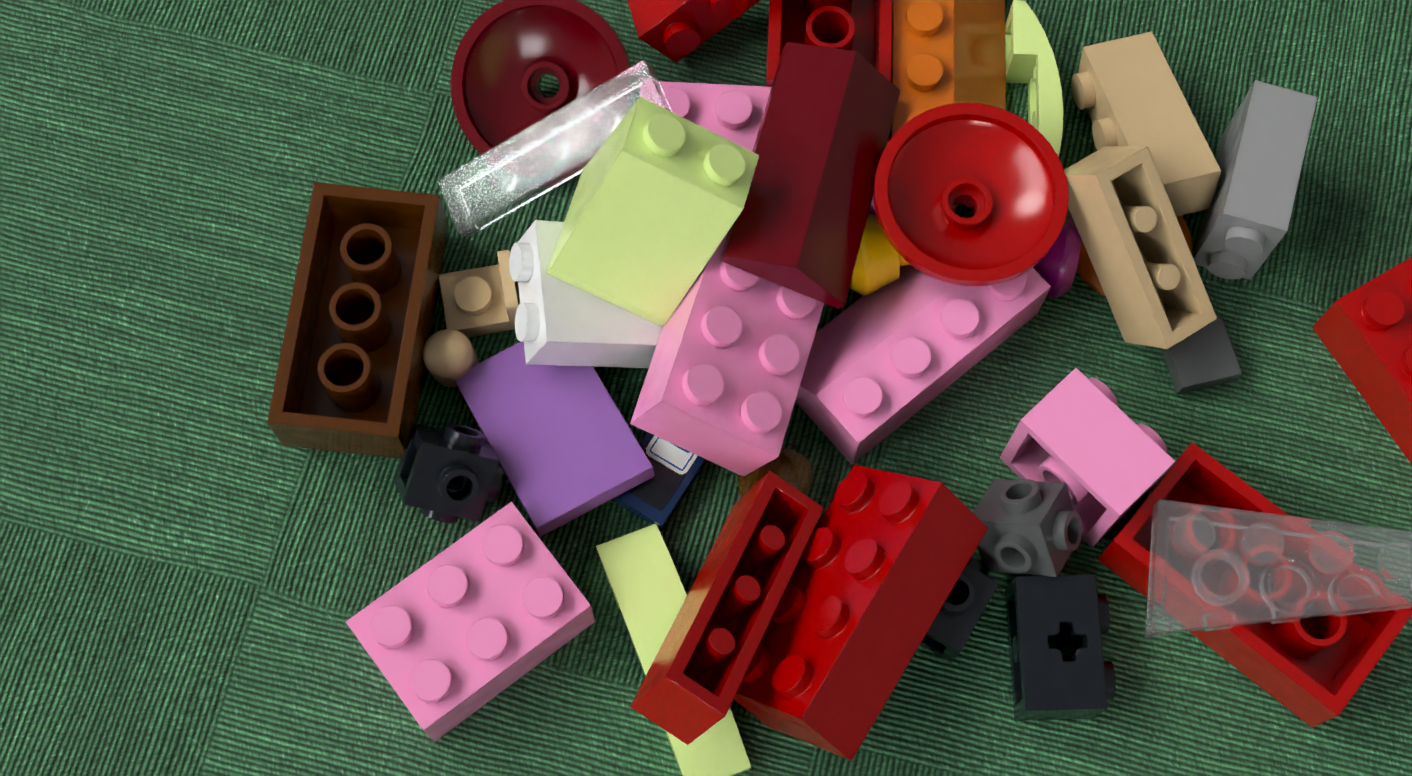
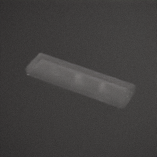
[437,60,672,237]

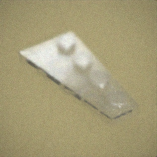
[1145,499,1412,638]

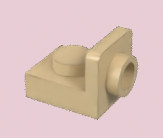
[439,250,520,338]

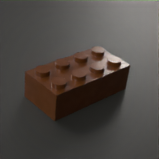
[267,182,449,459]

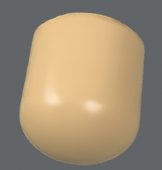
[423,329,479,387]

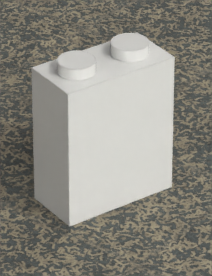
[509,220,663,368]

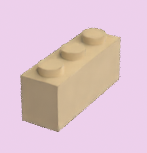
[1071,31,1221,217]
[1064,145,1217,349]

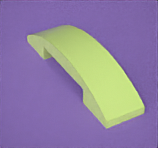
[1005,0,1064,157]
[596,524,751,776]

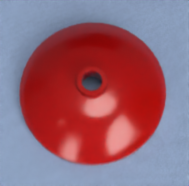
[873,103,1069,286]

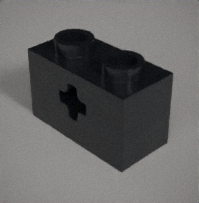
[1005,574,1116,721]

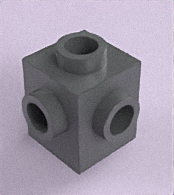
[973,479,1083,577]

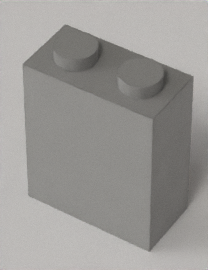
[1192,80,1318,280]

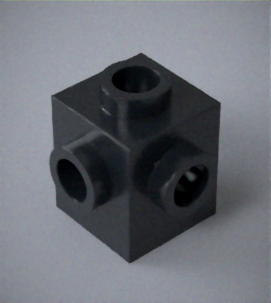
[394,423,503,523]

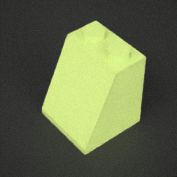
[546,96,759,327]

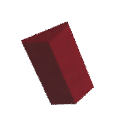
[720,42,900,309]

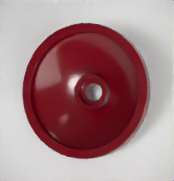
[450,0,634,179]

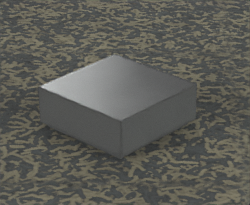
[1161,316,1242,395]

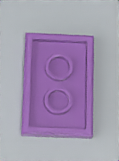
[454,342,655,537]

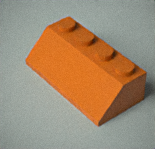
[888,0,1006,142]

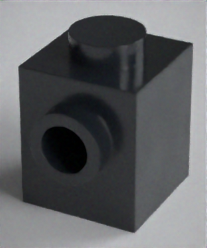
[920,556,999,663]

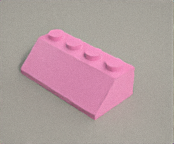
[795,264,1051,465]

